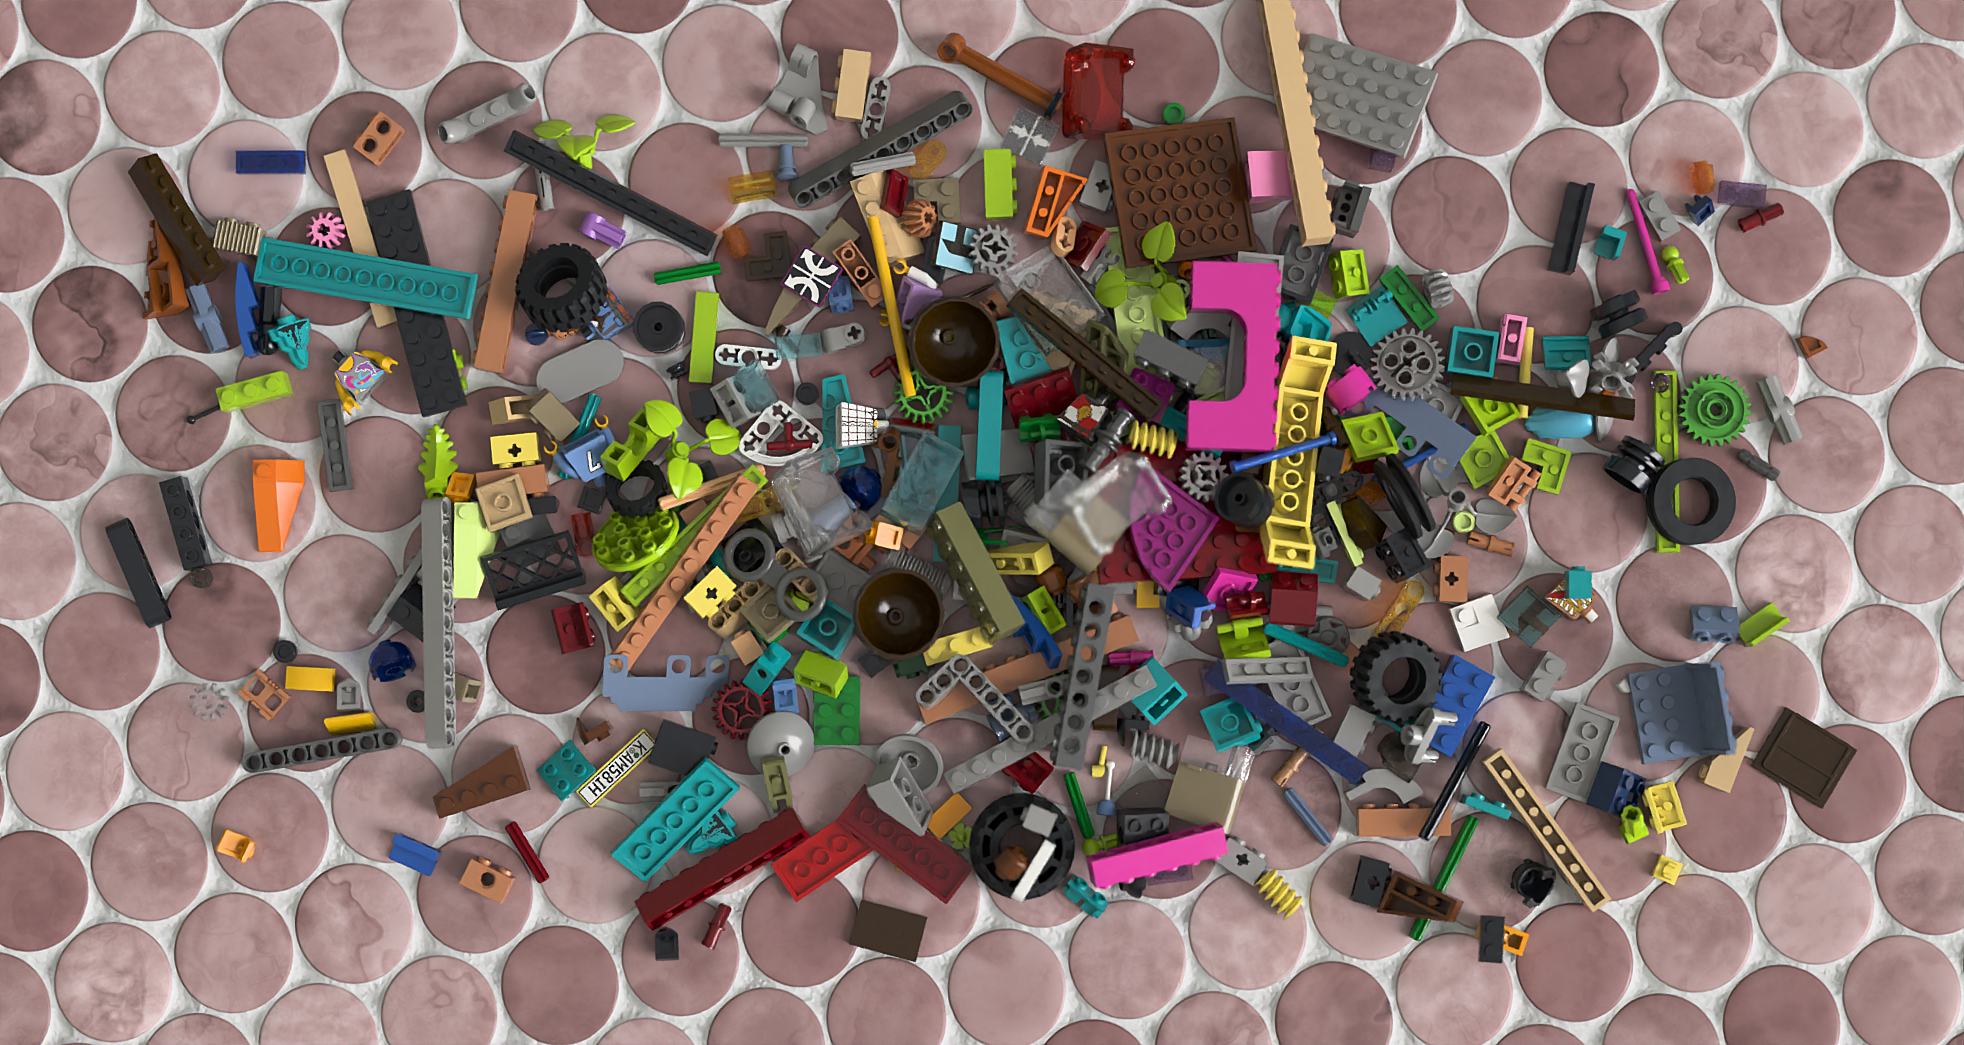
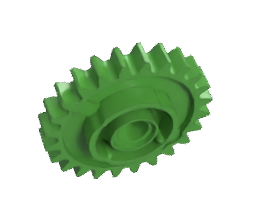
[1677,374,1752,447]

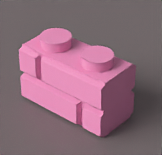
[1495,314,1527,365]

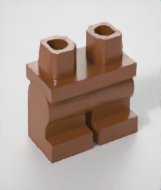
[828,510,888,571]

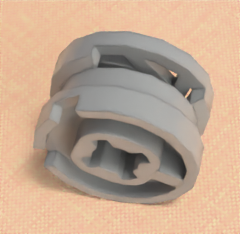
[770,508,798,544]

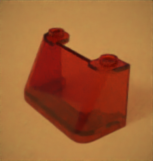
[1062,42,1135,140]

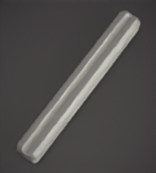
[718,134,808,147]

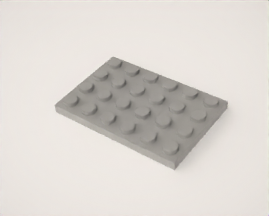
[1302,33,1438,159]

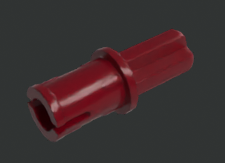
[1738,203,1784,233]
[701,903,732,949]

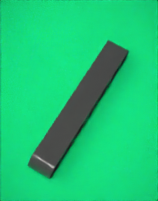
[242,728,403,773]

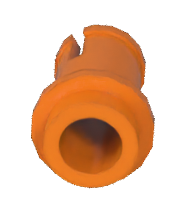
[1176,261,1192,279]

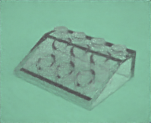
[993,244,1106,357]

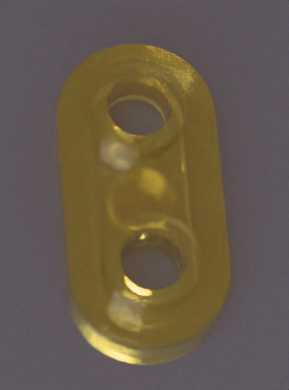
[909,140,947,180]

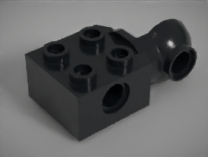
[1117,807,1169,899]

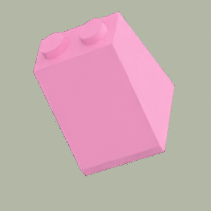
[1244,151,1294,204]

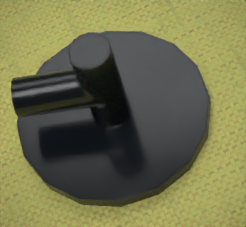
[1332,332,1373,375]

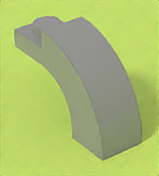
[1165,306,1232,341]
[1343,768,1424,804]

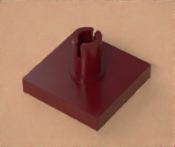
[1058,220,1112,272]

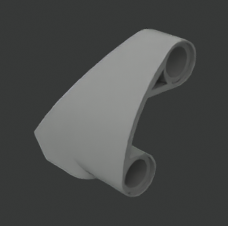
[767,43,827,135]

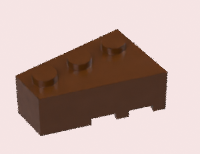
[1377,871,1464,922]

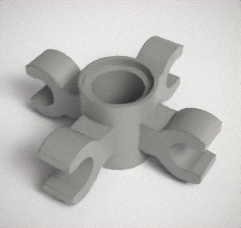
[1587,352,1639,398]

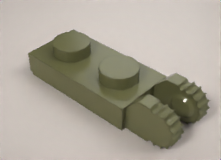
[761,755,793,813]

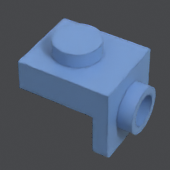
[772,678,799,713]

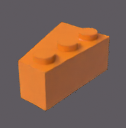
[1022,165,1088,240]

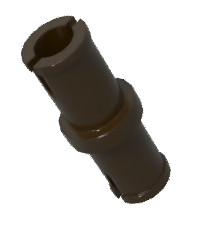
[1321,406,1350,451]

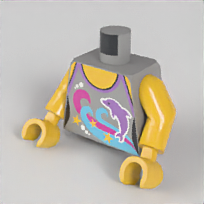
[332,349,398,416]

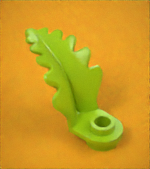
[418,424,458,499]

